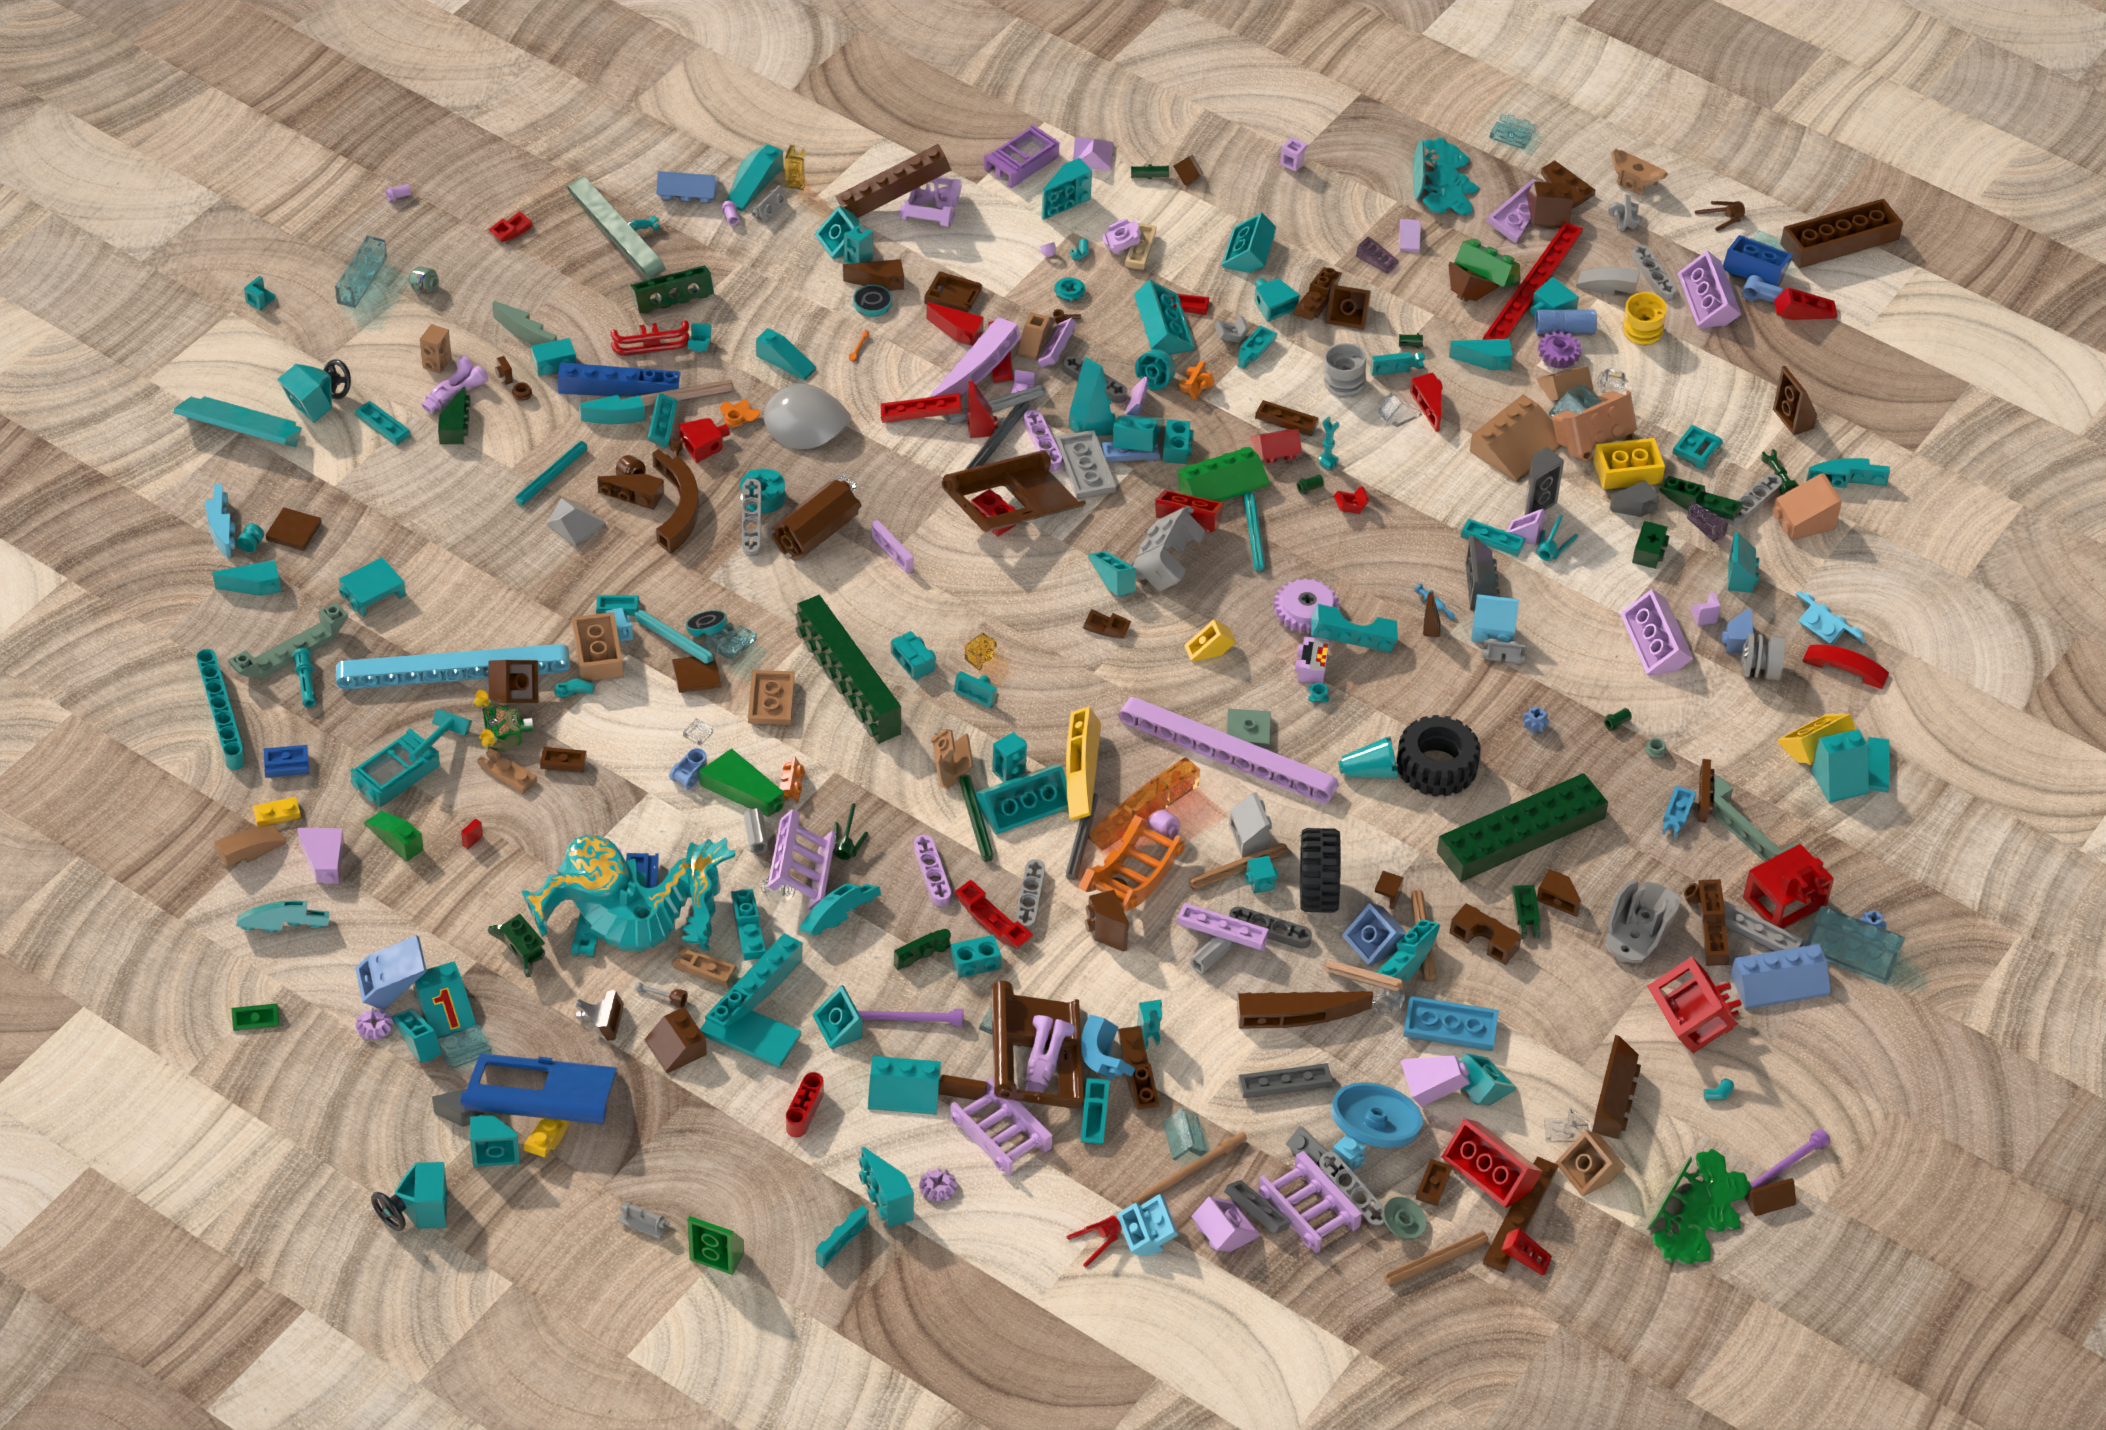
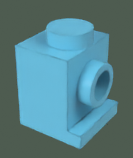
[606,608,633,642]

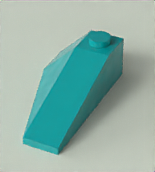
[726,144,784,212]
[1068,357,1116,436]

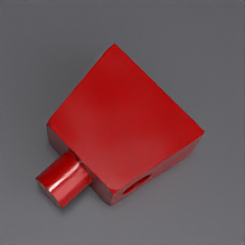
[679,418,730,463]

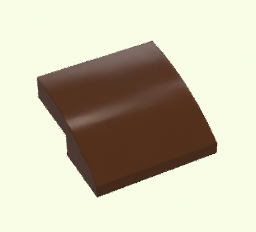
[672,656,721,693]

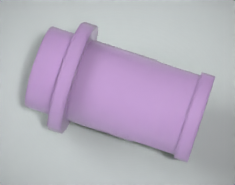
[385,184,411,202]
[721,201,740,225]

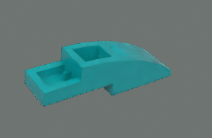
[1806,458,1890,488]
[799,883,881,936]
[731,889,766,961]
[236,900,329,933]
[1376,919,1440,981]

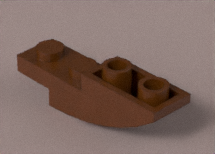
[1294,267,1342,321]
[1118,1026,1159,1110]

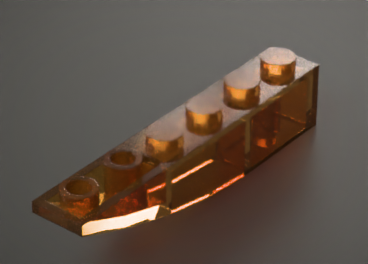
[1088,757,1200,851]

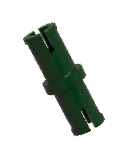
[1131,164,1169,179]

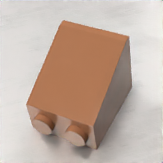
[1773,473,1842,540]

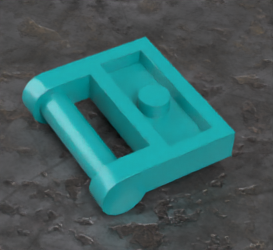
[1672,425,1723,469]

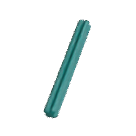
[514,441,588,506]
[1244,492,1265,571]
[635,610,714,664]

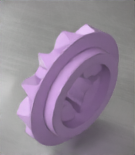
[356,1007,393,1040]
[919,1168,957,1201]

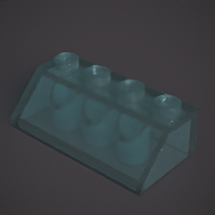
[1805,906,1906,985]

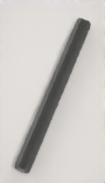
[964,401,1030,470]

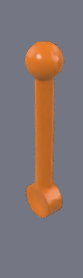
[849,330,870,361]

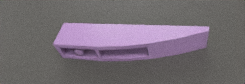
[931,317,1021,397]

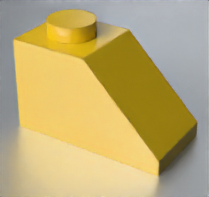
[1184,619,1236,662]

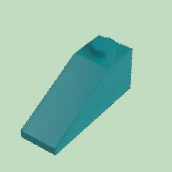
[756,328,816,381]
[1449,339,1513,370]
[1088,551,1136,597]
[212,560,281,596]
[391,1008,442,1063]

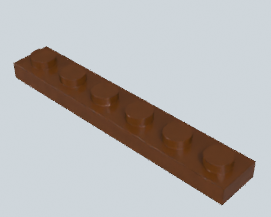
[1483,1156,1559,1273]

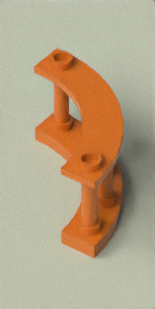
[1078,815,1186,911]

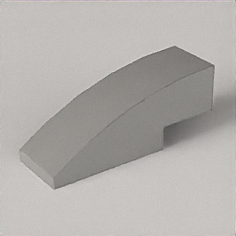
[1576,267,1640,296]

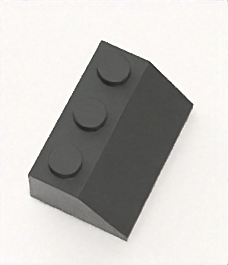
[1525,447,1564,515]
[1465,536,1500,610]

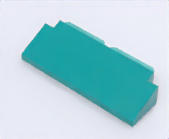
[173,396,302,447]

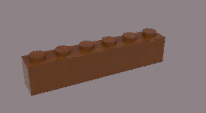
[835,144,952,218]

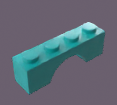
[1311,604,1398,653]

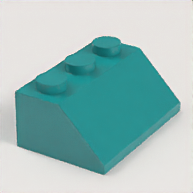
[1221,212,1277,273]
[868,1056,941,1115]

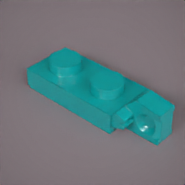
[1237,325,1278,369]

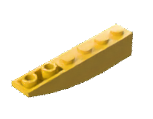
[1066,706,1101,821]

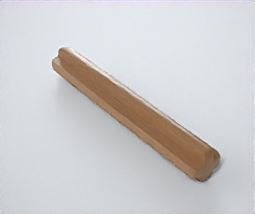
[1325,960,1404,992]

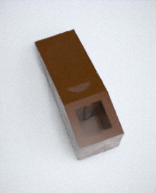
[597,474,664,510]

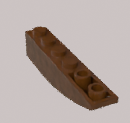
[1237,991,1373,1029]

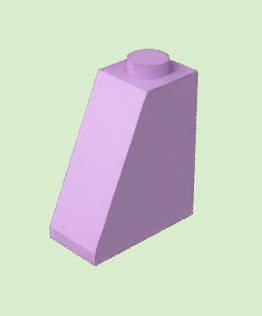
[298,828,344,884]
[1401,1056,1470,1107]

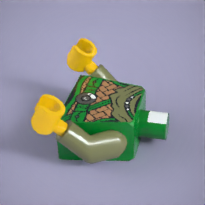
[474,690,533,752]

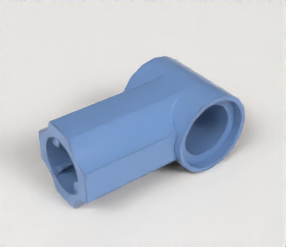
[1742,275,1784,303]

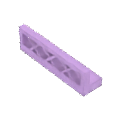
[1176,903,1269,951]

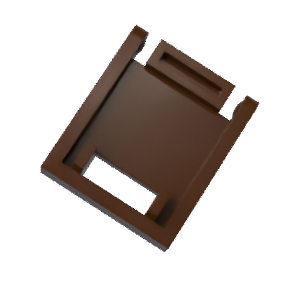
[924,271,983,313]

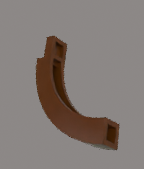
[652,449,699,554]

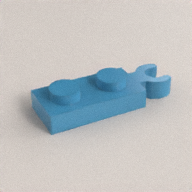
[1662,786,1696,838]

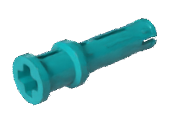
[293,648,316,708]

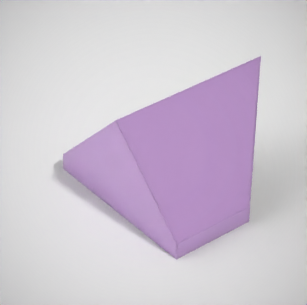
[1507,509,1548,545]

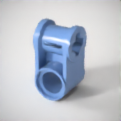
[669,748,707,790]

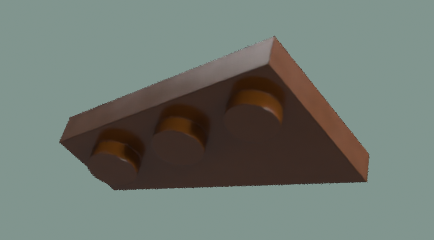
[1541,160,1596,209]

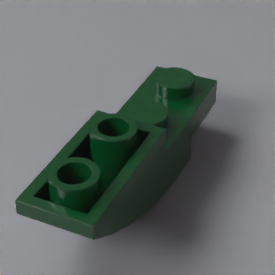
[1659,476,1743,522]

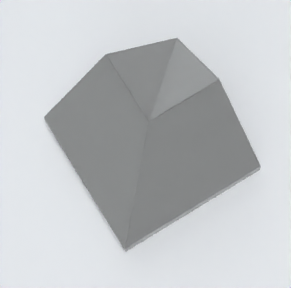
[547,498,606,547]

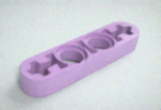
[1024,410,1062,471]
[914,835,951,907]

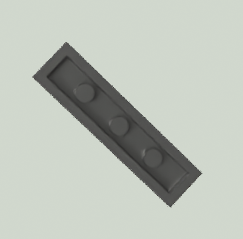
[1238,1063,1333,1099]

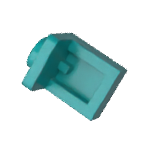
[688,323,712,352]

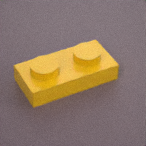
[253,797,301,827]

